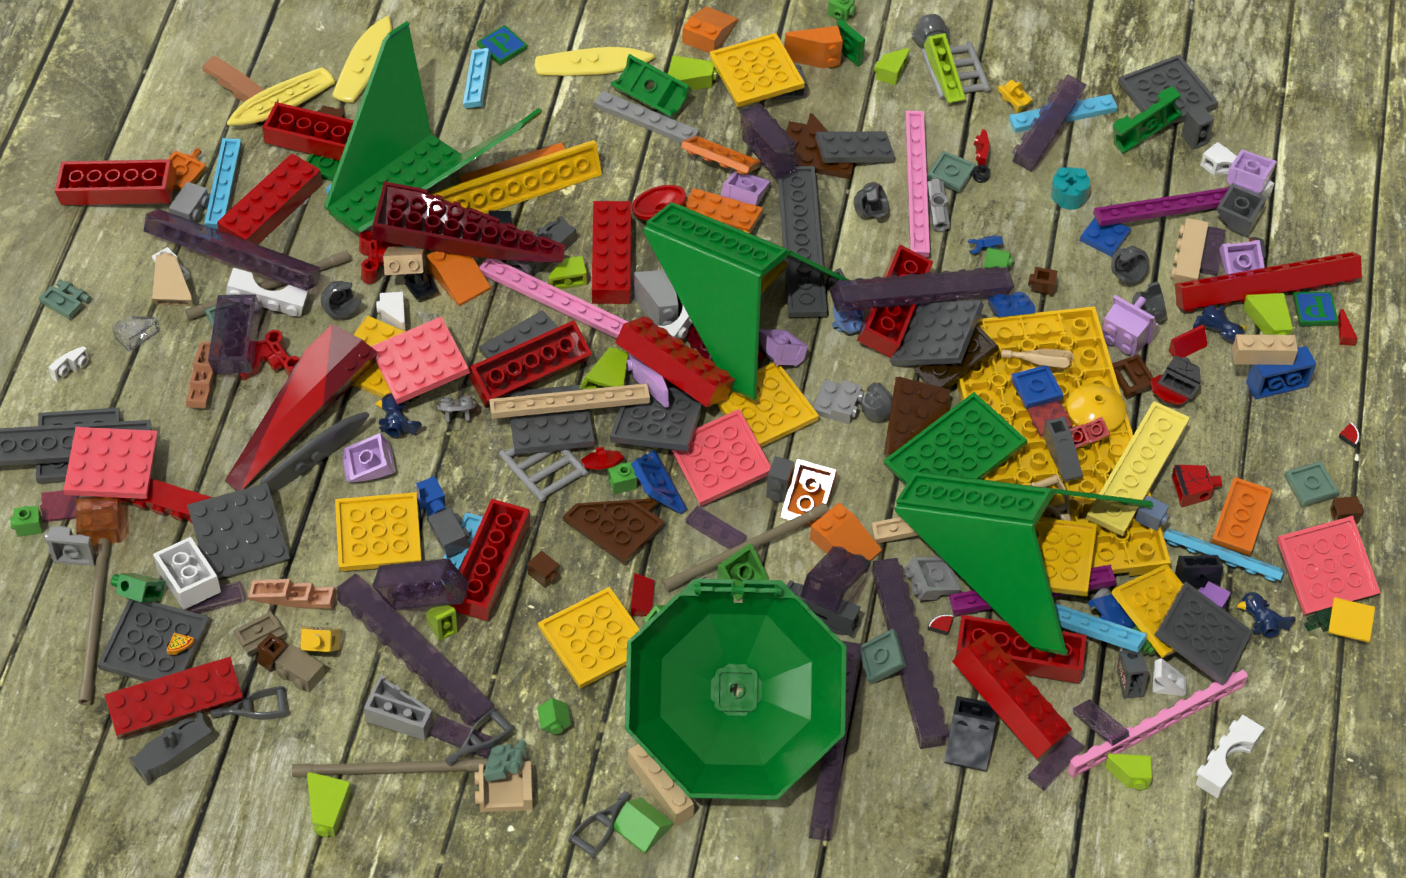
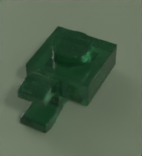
[1304,607,1332,632]

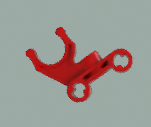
[359,230,398,284]
[225,330,300,380]

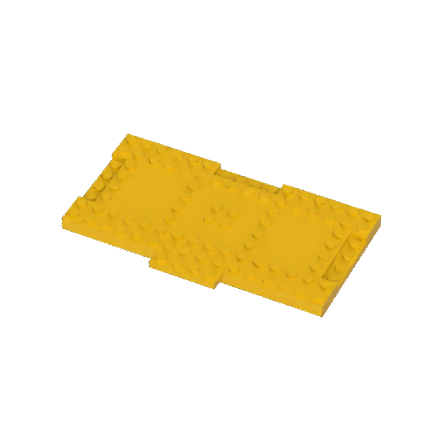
[956,306,1171,576]

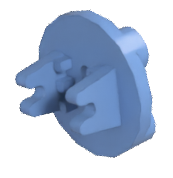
[832,295,864,334]

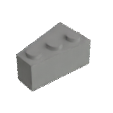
[364,674,433,741]

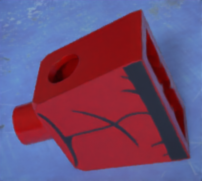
[1171,465,1222,507]

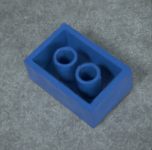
[1246,346,1316,400]

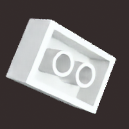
[153,537,221,610]

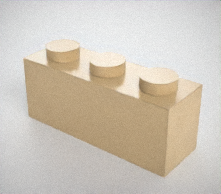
[1232,334,1298,365]

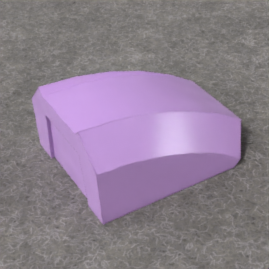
[1226,149,1277,193]
[721,170,771,206]
[1219,240,1265,274]
[759,329,808,367]
[343,433,396,482]

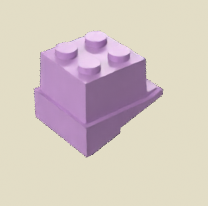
[1102,295,1160,356]

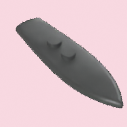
[260,412,369,494]

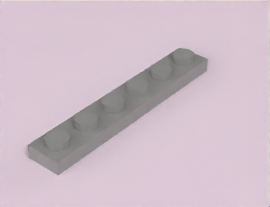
[594,91,699,143]

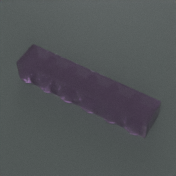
[1012,74,1087,172]

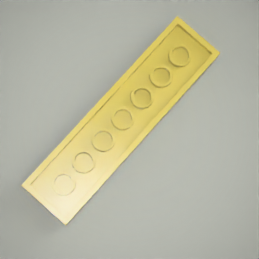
[1086,401,1190,536]

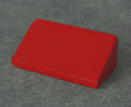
[1169,325,1207,358]
[631,573,654,616]

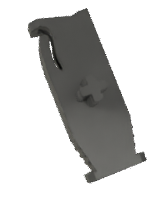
[510,216,576,276]
[786,580,861,638]
[129,711,215,785]

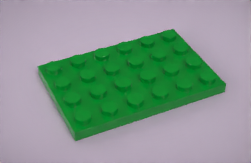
[883,392,1028,485]

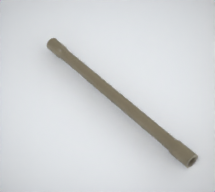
[185,250,351,320]
[663,503,829,592]
[78,538,110,705]
[292,758,488,777]

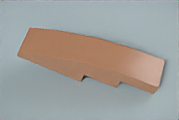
[202,55,264,102]
[186,341,220,408]
[248,579,337,609]

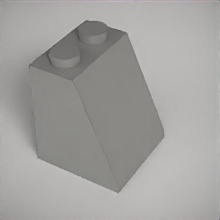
[634,270,678,326]

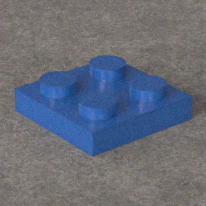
[1079,217,1131,257]
[988,292,1035,317]
[1011,366,1063,409]

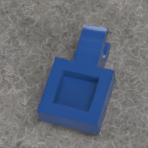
[968,235,1003,254]

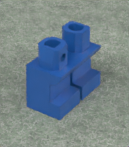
[416,476,446,522]

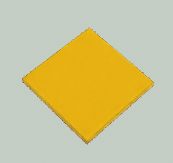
[1328,597,1375,642]

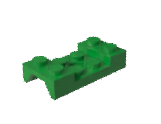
[610,54,692,119]
[1113,86,1182,154]

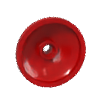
[631,185,687,221]

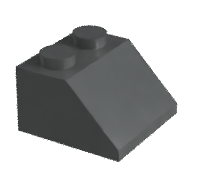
[1217,183,1266,237]

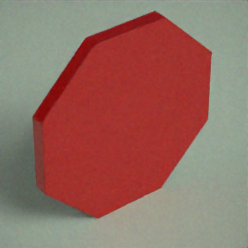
[1150,375,1189,405]
[581,447,623,470]

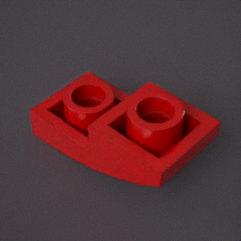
[974,129,989,165]
[1070,417,1111,449]

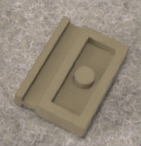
[233,612,286,657]

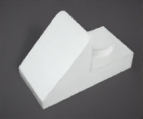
[1153,658,1186,696]

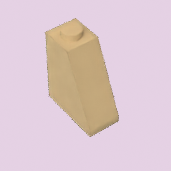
[152,253,194,306]

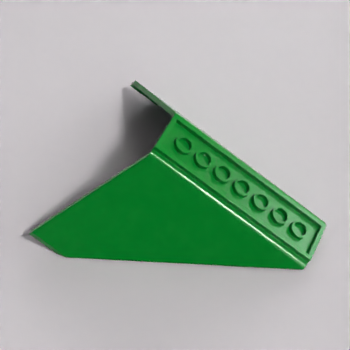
[324,21,542,233]
[643,202,875,400]
[895,472,1153,655]

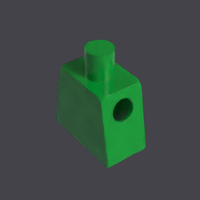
[111,573,166,602]

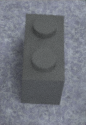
[1181,105,1214,150]
[766,456,794,503]
[427,507,470,558]

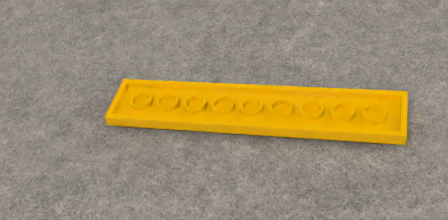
[430,140,602,214]

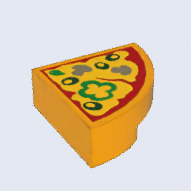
[166,633,195,655]

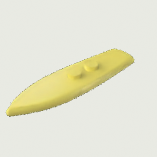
[333,16,392,103]
[535,47,655,76]
[227,67,335,126]

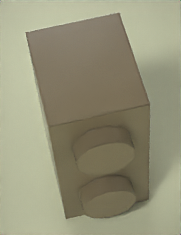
[274,643,325,693]

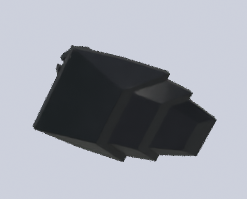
[404,268,438,300]

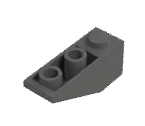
[1042,417,1083,482]

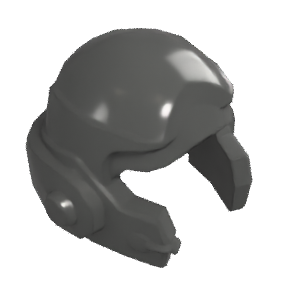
[912,14,950,48]
[853,182,889,219]
[1111,246,1149,286]
[320,281,362,319]
[1132,282,1167,322]
[861,383,893,422]

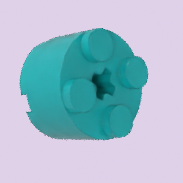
[1051,167,1090,210]

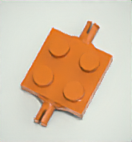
[168,147,207,191]

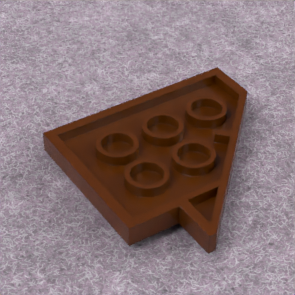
[778,113,854,179]
[884,377,950,456]
[563,498,664,565]

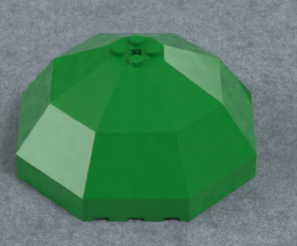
[625,579,846,800]

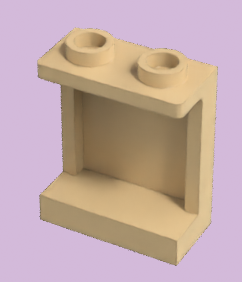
[383,246,427,275]
[475,761,533,812]

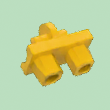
[998,79,1033,113]

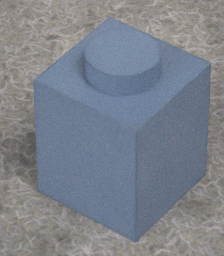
[1135,495,1170,531]

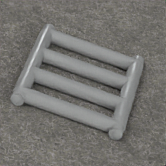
[921,41,991,99]
[499,447,589,503]

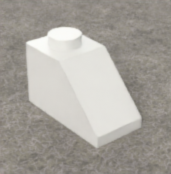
[376,292,406,331]

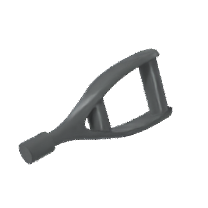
[210,686,289,720]
[445,708,515,766]
[568,791,631,858]

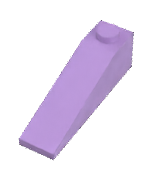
[626,353,669,407]

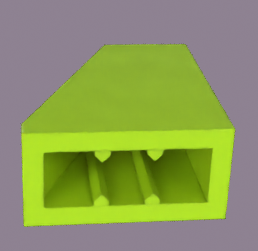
[668,55,718,90]
[1243,293,1293,335]
[579,347,628,390]
[307,772,351,837]

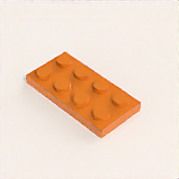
[681,135,762,175]
[683,188,763,234]
[1211,477,1273,556]

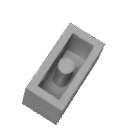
[169,182,210,227]

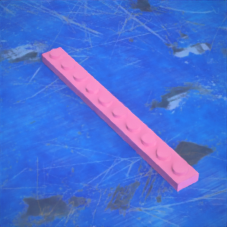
[905,111,930,257]
[479,258,628,339]
[1068,670,1248,778]

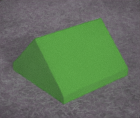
[717,543,769,600]
[613,797,674,854]

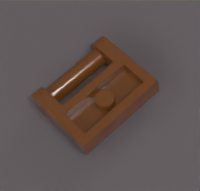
[1112,354,1154,399]

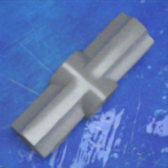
[927,179,950,232]

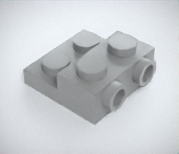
[813,379,864,424]
[45,526,96,566]
[905,557,961,600]

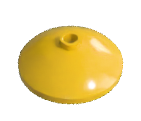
[1067,384,1126,432]

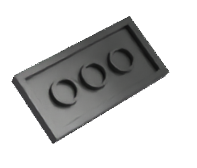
[815,131,895,163]
[479,310,558,359]

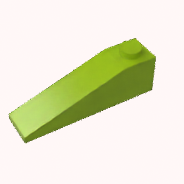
[924,33,966,104]

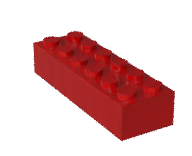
[262,102,354,161]
[217,153,322,254]
[54,159,177,205]
[592,201,631,304]
[857,244,933,358]
[615,316,735,407]
[468,320,592,407]
[448,498,530,621]
[955,615,1087,683]
[952,632,1072,759]
[104,657,243,739]

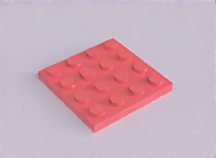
[371,316,470,404]
[671,409,771,507]
[63,427,158,499]
[1276,516,1381,615]

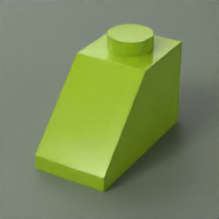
[874,48,910,86]
[548,256,587,289]
[426,603,458,642]
[1105,753,1152,790]

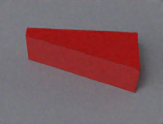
[1338,309,1358,346]

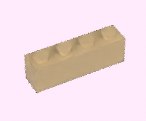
[1170,218,1208,287]
[627,744,694,827]

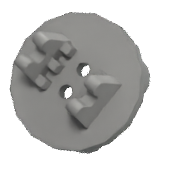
[437,396,477,422]

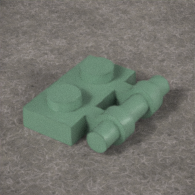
[39,279,91,320]
[483,740,527,782]

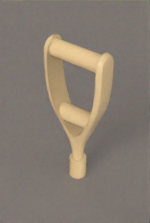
[1001,349,1073,368]
[1030,474,1072,521]

